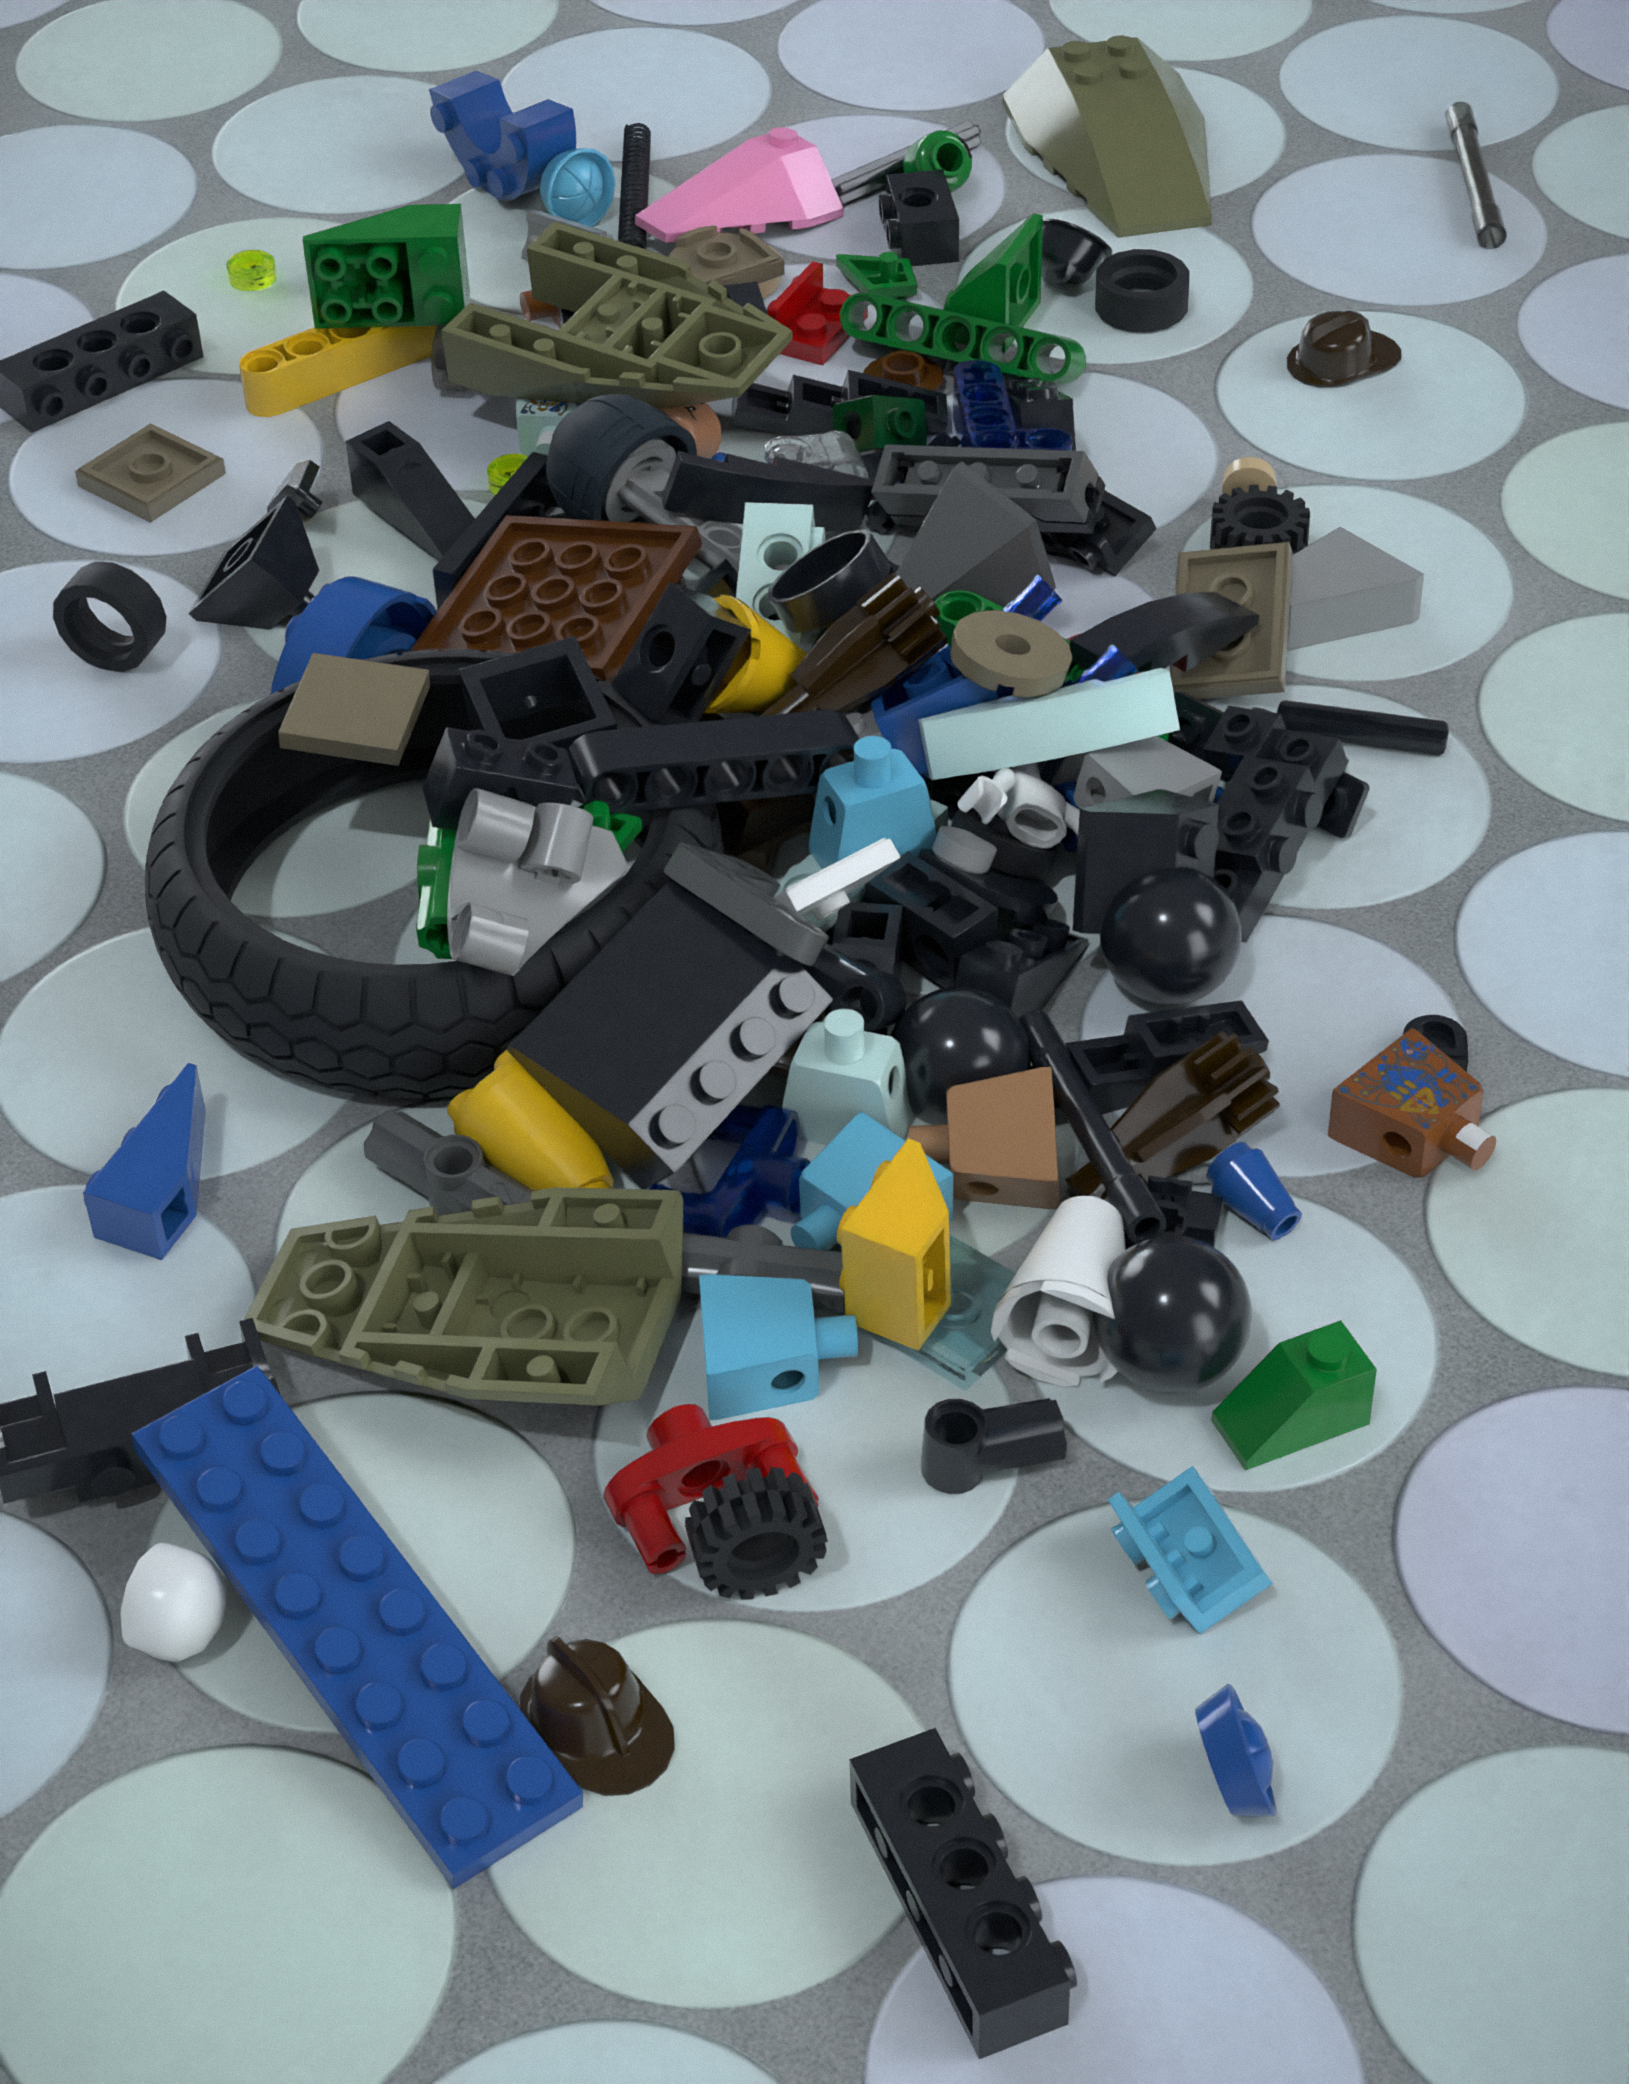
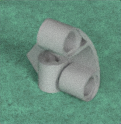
[447,788,629,976]

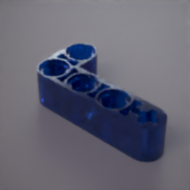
[953,360,1073,451]

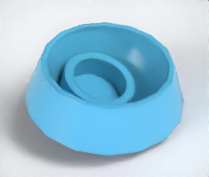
[540,148,616,227]

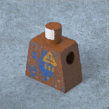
[1328,1028,1496,1177]

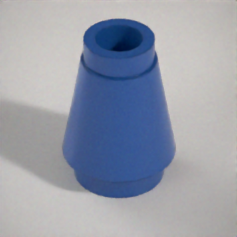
[1206,1142,1302,1240]

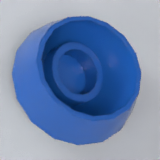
[1195,1684,1277,1816]

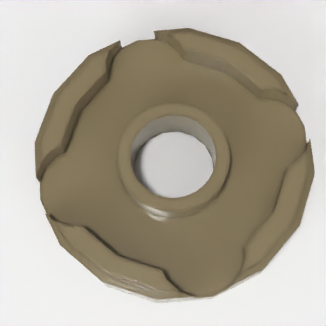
[950,610,1072,698]

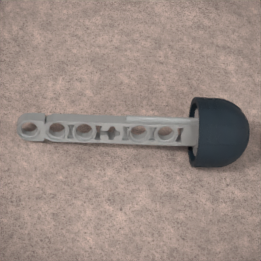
[546,394,790,620]

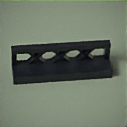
[432,452,572,611]

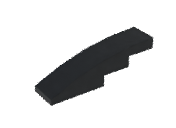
[731,370,948,439]
[661,451,875,532]
[1070,592,1260,681]
[1030,1000,1269,1125]

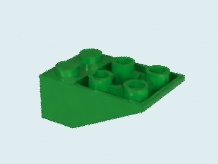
[302,204,470,329]

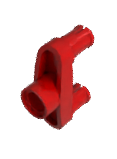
[603,1404,819,1574]

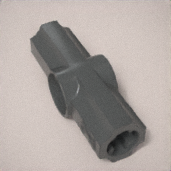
[363,1109,533,1216]
[681,1225,845,1312]

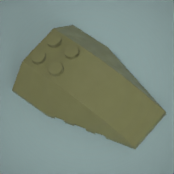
[1002,35,1211,238]
[244,1187,683,1405]

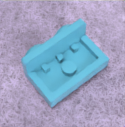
[1107,1466,1273,1634]

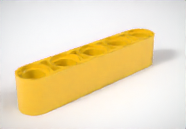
[239,326,445,417]

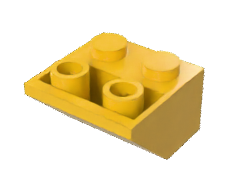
[836,1138,951,1351]

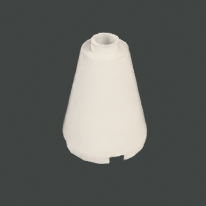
[991,1196,1125,1387]

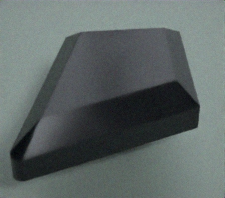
[267,460,323,518]

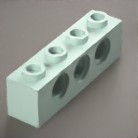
[736,502,825,716]

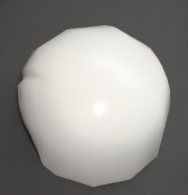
[120,1543,226,1662]

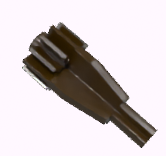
[759,573,948,716]
[1065,1030,1280,1200]

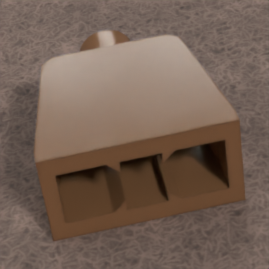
[909,1067,1059,1209]

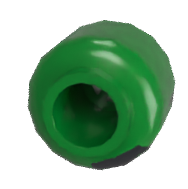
[903,130,972,193]

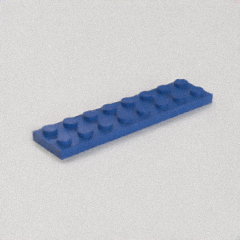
[132,1365,583,1889]

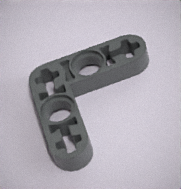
[664,842,829,966]

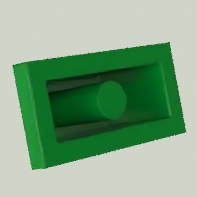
[1211,1320,1377,1471]

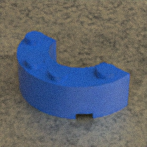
[429,71,577,201]
[270,576,437,695]

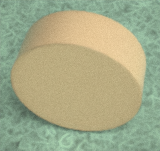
[1222,457,1276,496]

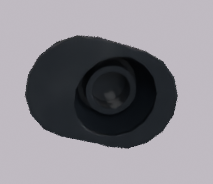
[1026,216,1113,285]

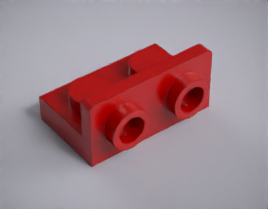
[766,261,868,366]

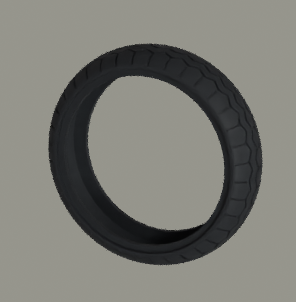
[145,649,724,1098]

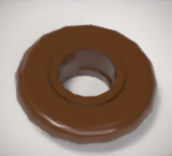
[863,351,943,391]

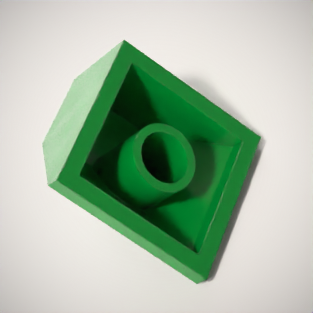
[944,213,1043,353]

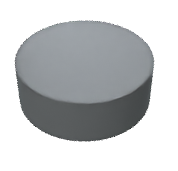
[932,826,997,874]

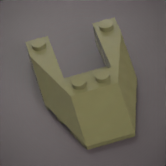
[441,221,793,409]

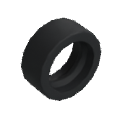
[1095,249,1190,332]
[53,561,167,672]

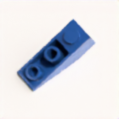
[83,1063,206,1260]

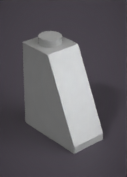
[1287,527,1424,651]

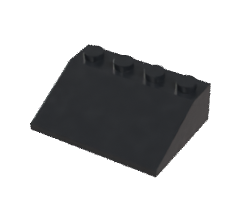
[505,878,833,1190]

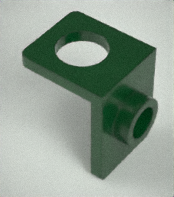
[833,395,927,456]

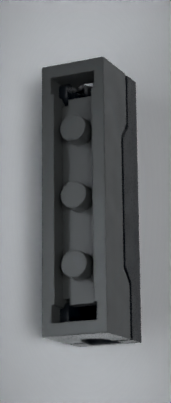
[871,445,1106,534]

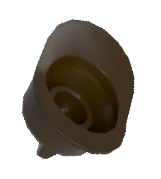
[1287,310,1402,387]
[520,1636,675,1796]

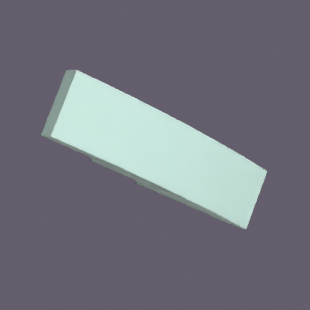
[918,668,1180,780]

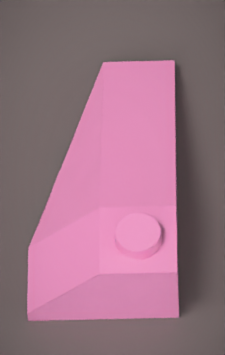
[635,127,844,243]

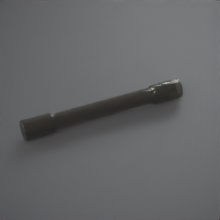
[1445,102,1507,249]

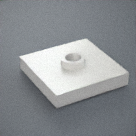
[774,838,901,921]

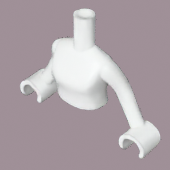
[958,762,1080,848]

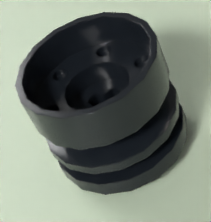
[767,529,890,654]

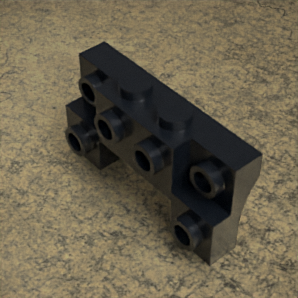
[1203,706,1348,943]
[0,1318,280,1504]

